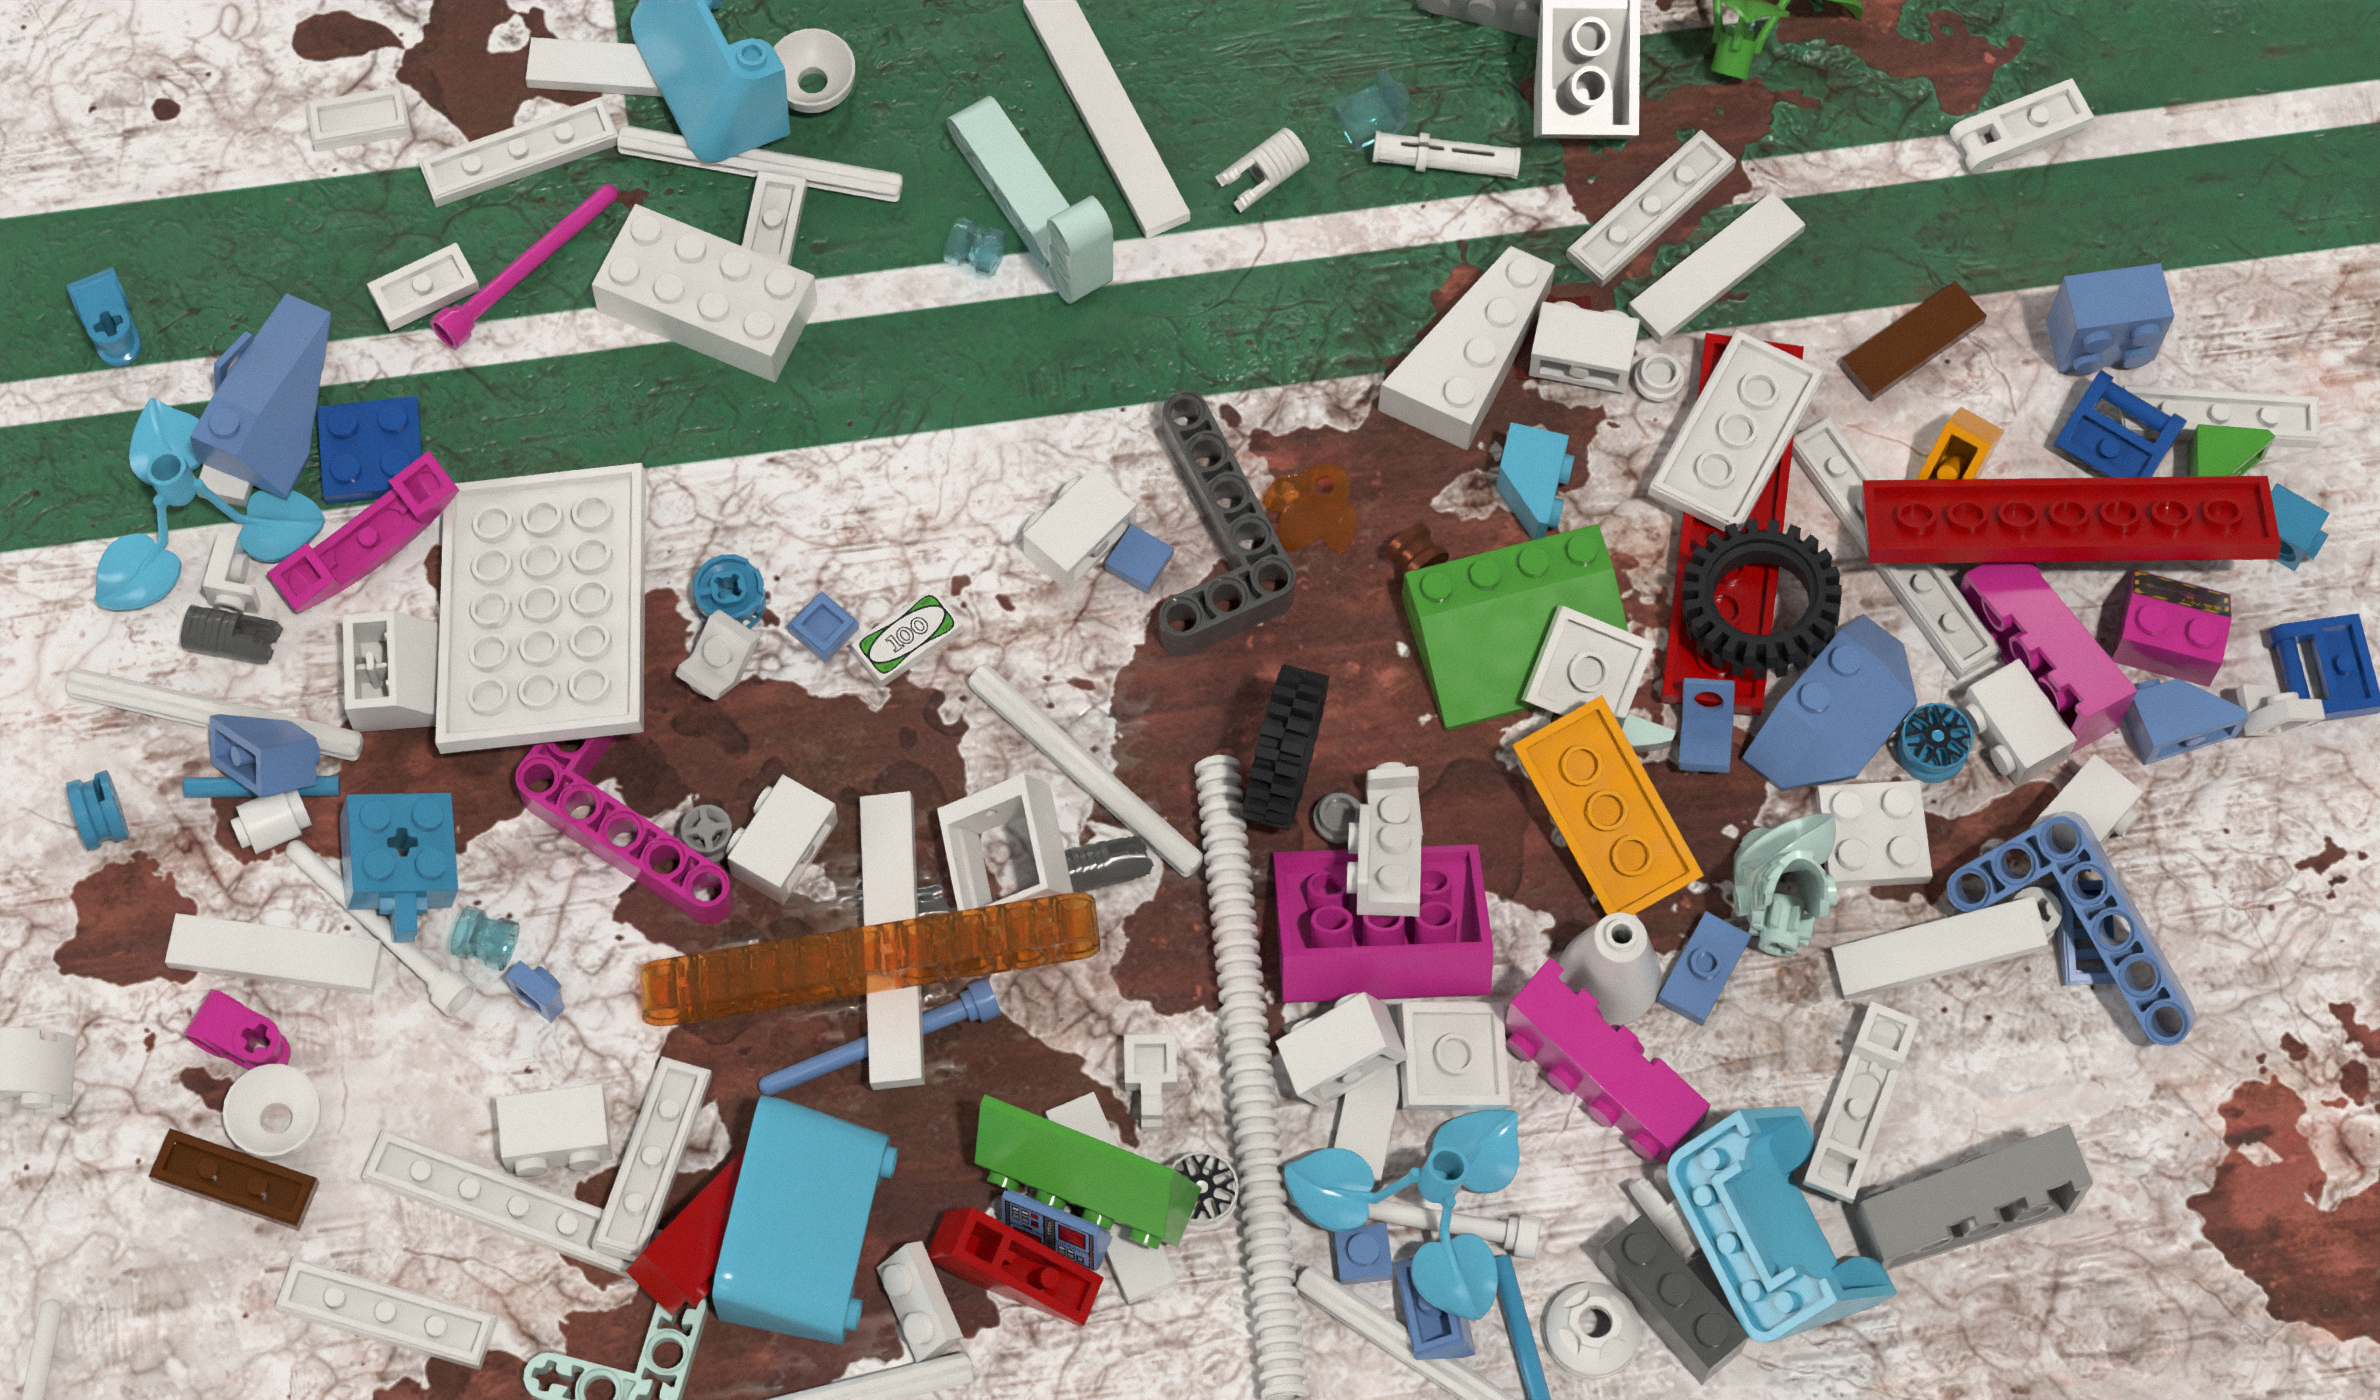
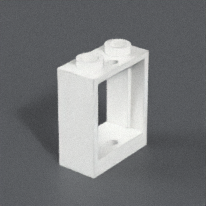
[937,773,1074,935]

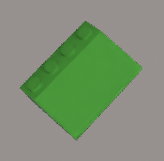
[1401,524,1629,732]

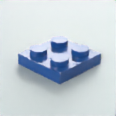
[317,396,423,505]

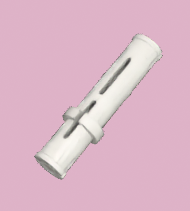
[1372,131,1521,179]

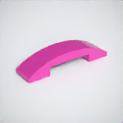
[267,451,460,613]

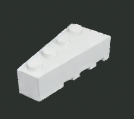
[1378,246,1555,451]

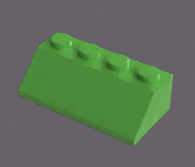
[975,1094,1202,1250]

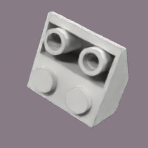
[342,611,439,732]

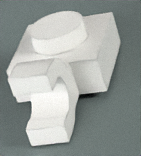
[1124,1033,1177,1131]

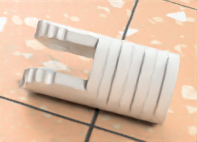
[1216,128,1310,213]
[1628,1163,1704,1264]

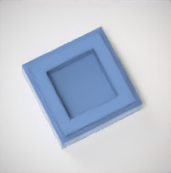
[1105,524,1174,594]
[787,591,859,663]

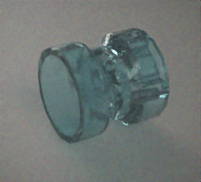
[944,215,1008,278]
[451,906,520,971]

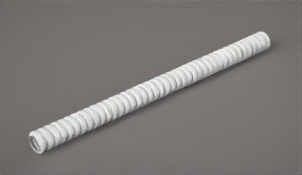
[1194,755,1309,1400]

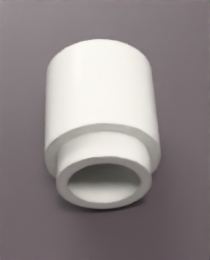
[230,790,312,854]

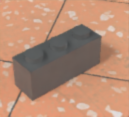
[1596,1215,1749,1385]

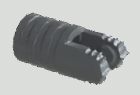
[181,605,283,664]
[1064,835,1154,893]

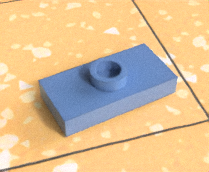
[1657,911,1752,1026]

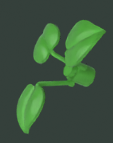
[1710,0,1864,79]

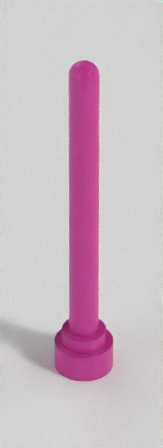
[430,184,618,350]

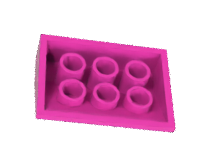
[1273,844,1493,1003]

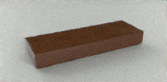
[1840,281,1987,402]
[149,1128,320,1231]

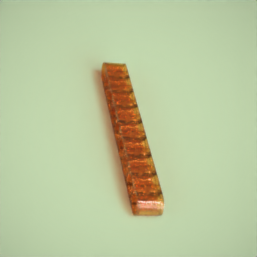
[639,892,1100,1026]

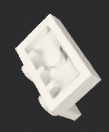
[1347,804,1422,917]

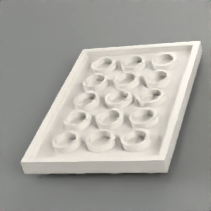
[435,463,646,754]

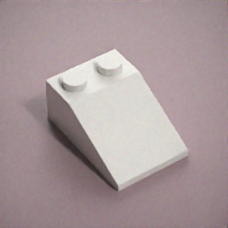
[1534,0,1640,139]

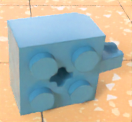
[339,793,458,943]

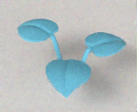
[94,398,325,610]
[1284,1110,1520,1321]

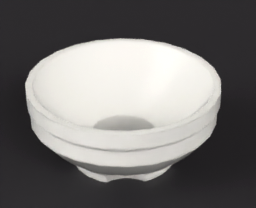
[774,29,855,113]
[223,1064,321,1160]
[1543,1282,1641,1380]

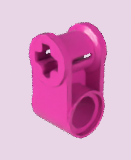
[183,989,291,1070]

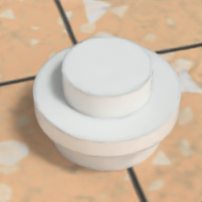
[1634,353,1685,402]

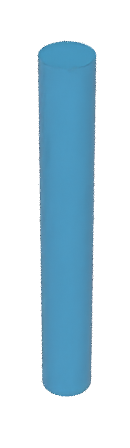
[183,775,341,798]
[1495,1255,1551,1400]

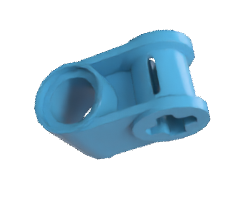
[66,267,142,367]

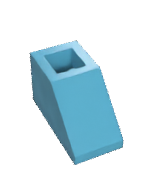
[1496,422,1575,540]

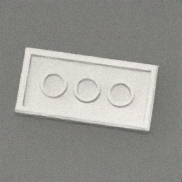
[1648,329,1826,533]

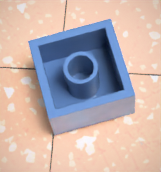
[2046,263,2175,375]

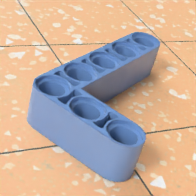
[1947,811,2196,1046]

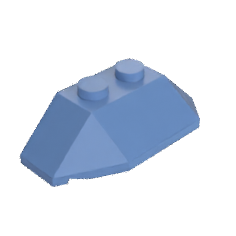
[1741,614,1917,792]

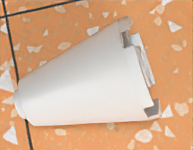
[1558,912,1661,1026]

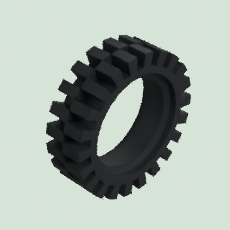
[1682,519,1842,679]
[1242,664,1329,831]

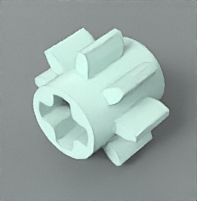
[1749,893,1815,956]

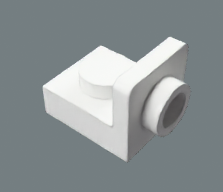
[202,531,261,614]
[675,609,761,700]
[2236,684,2326,736]
[1365,762,1423,842]

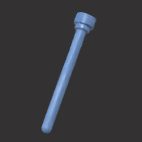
[759,977,1002,1096]

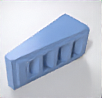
[2051,880,2116,986]

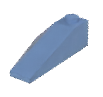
[190,293,332,500]

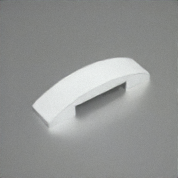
[1802,1001,1920,1204]

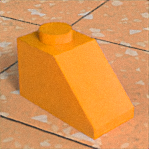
[1916,407,2005,480]

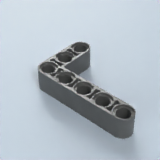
[1158,390,1296,656]

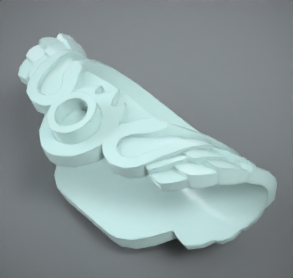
[1732,813,1837,924]

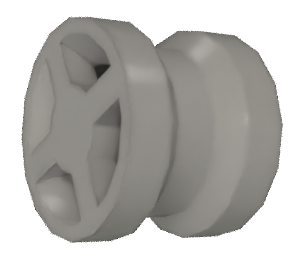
[681,805,734,865]

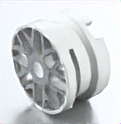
[1171,1151,1239,1235]

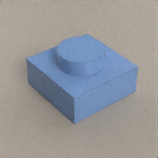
[506,960,565,1023]
[1333,1223,1393,1285]

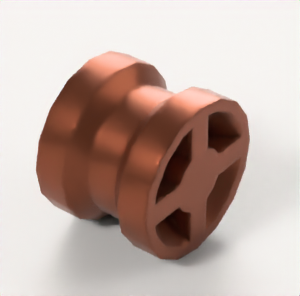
[1385,522,1449,577]

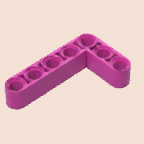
[515,735,734,924]

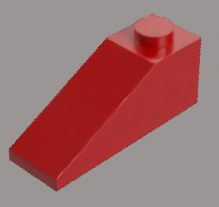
[625,1150,745,1316]
[927,1206,1104,1326]

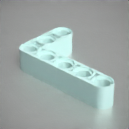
[946,96,1113,304]

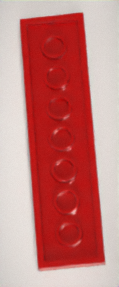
[1660,333,1804,716]
[1862,476,2281,564]

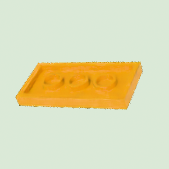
[1512,695,1704,916]

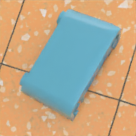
[630,0,790,162]
[712,1095,898,1346]
[1667,1106,1898,1343]

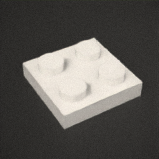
[1521,605,1655,729]
[1816,780,1932,889]
[1397,1002,1510,1110]

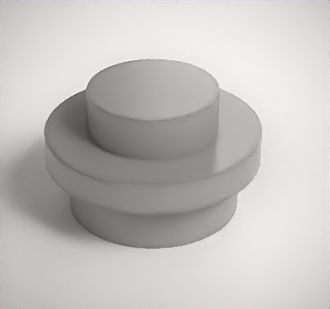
[1313,793,1360,843]

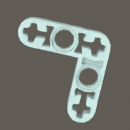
[523,1296,709,1400]

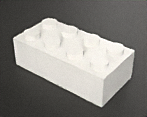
[592,204,817,383]

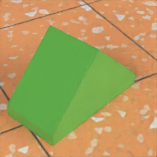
[2187,424,2276,477]

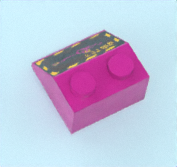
[2111,569,2232,687]

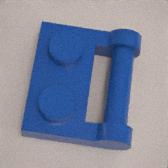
[2054,370,2188,478]
[2267,613,2380,727]

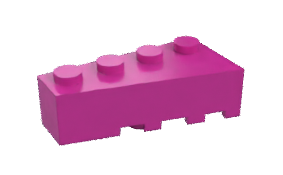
[1959,562,2138,754]
[1505,957,1711,1164]

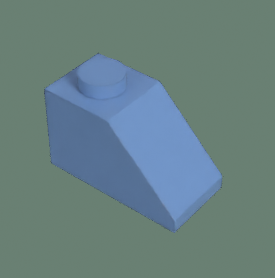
[2123,678,2249,765]
[210,714,320,798]

